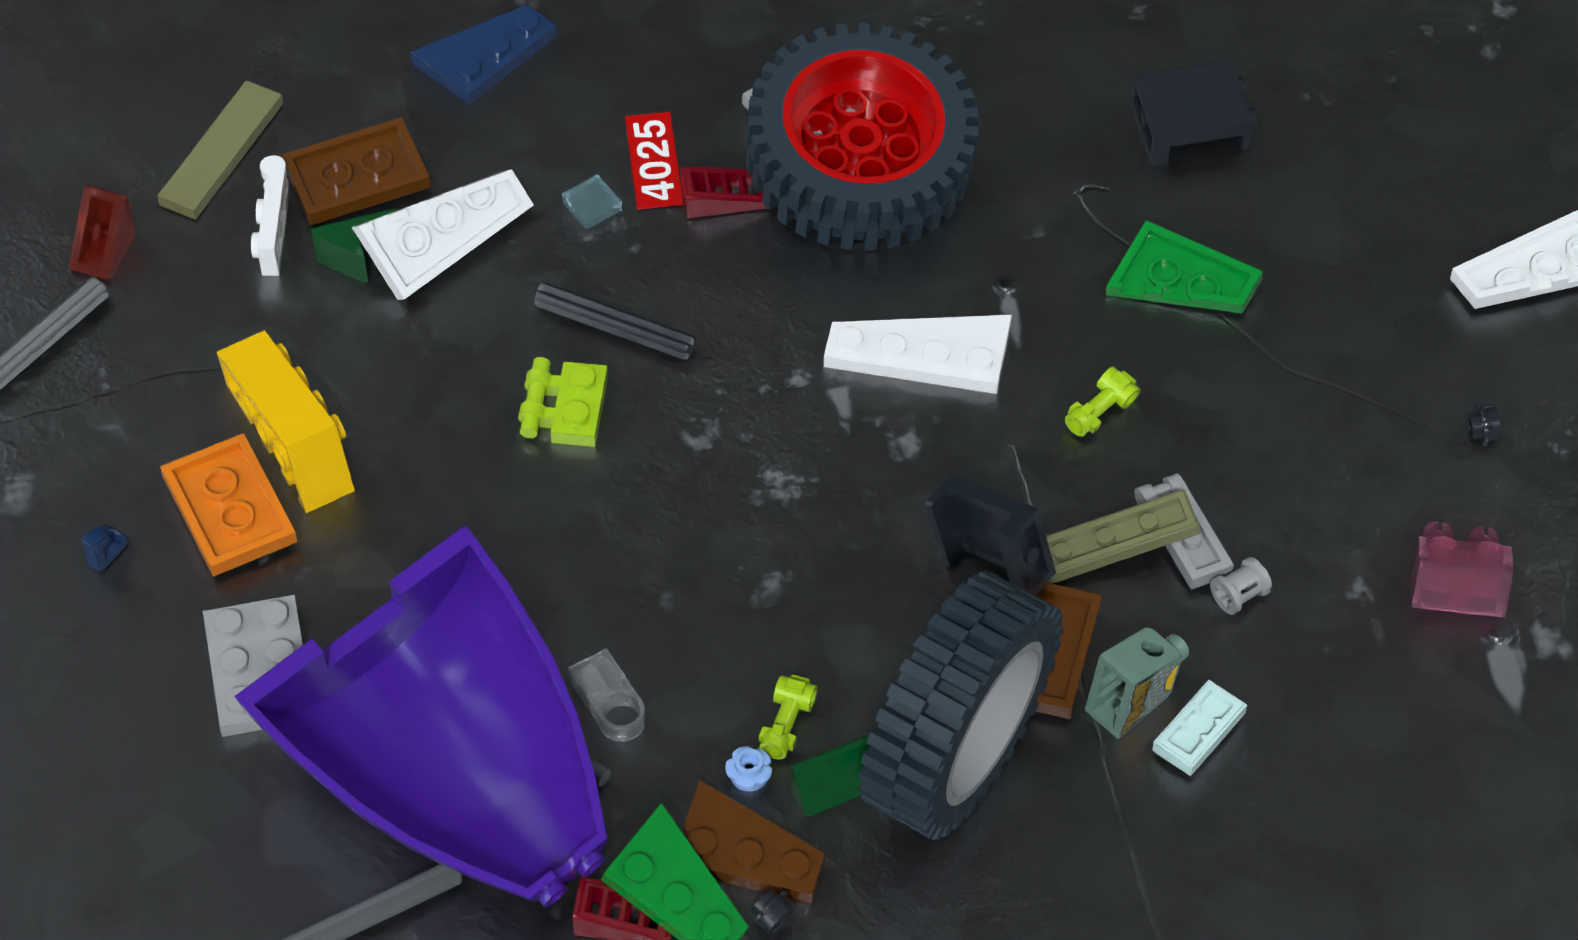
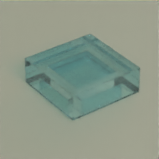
[562,174,622,229]

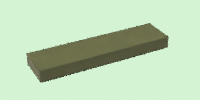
[157,80,283,220]
[1046,489,1201,584]

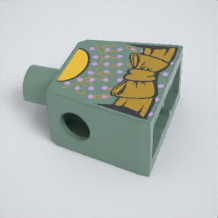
[1085,627,1189,739]

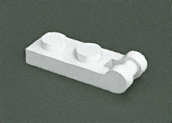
[251,155,290,276]

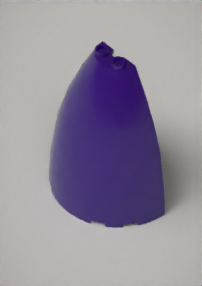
[234,525,607,908]

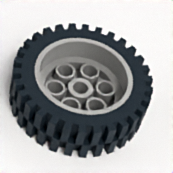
[858,571,1063,840]

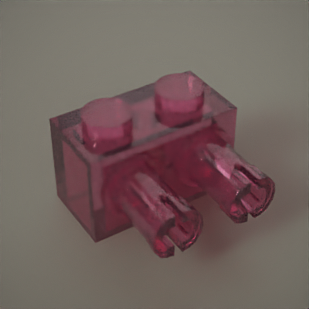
[1411,522,1513,618]

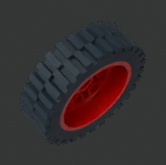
[745,22,979,251]

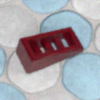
[681,166,767,219]
[572,877,672,940]

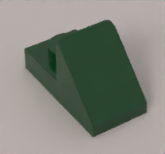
[311,209,395,283]

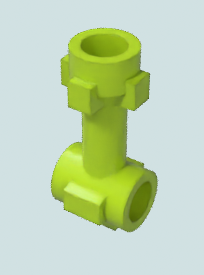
[1065,366,1141,437]
[759,674,818,760]

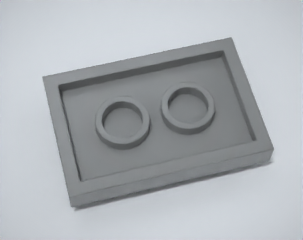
[203,595,303,737]

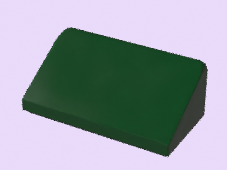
[792,734,871,817]

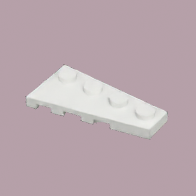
[352,169,534,300]
[1450,210,1578,309]
[824,315,1012,394]

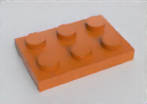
[160,433,297,577]

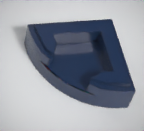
[81,525,129,573]

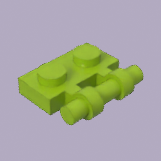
[518,357,608,447]

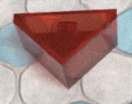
[68,185,136,280]

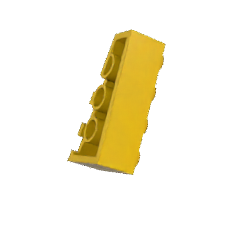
[217,330,355,514]

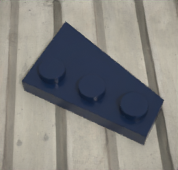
[410,5,557,105]

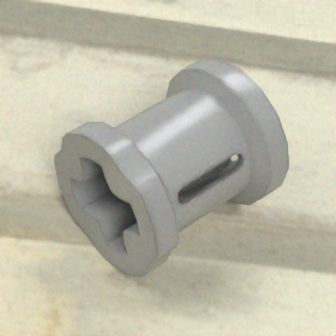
[1210,557,1272,615]

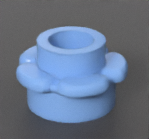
[725,746,772,791]

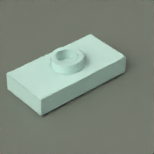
[1152,680,1247,776]

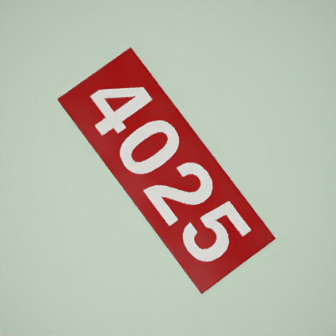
[625,112,684,210]

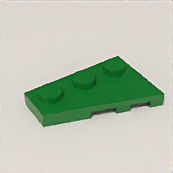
[1106,220,1263,313]
[601,803,748,940]

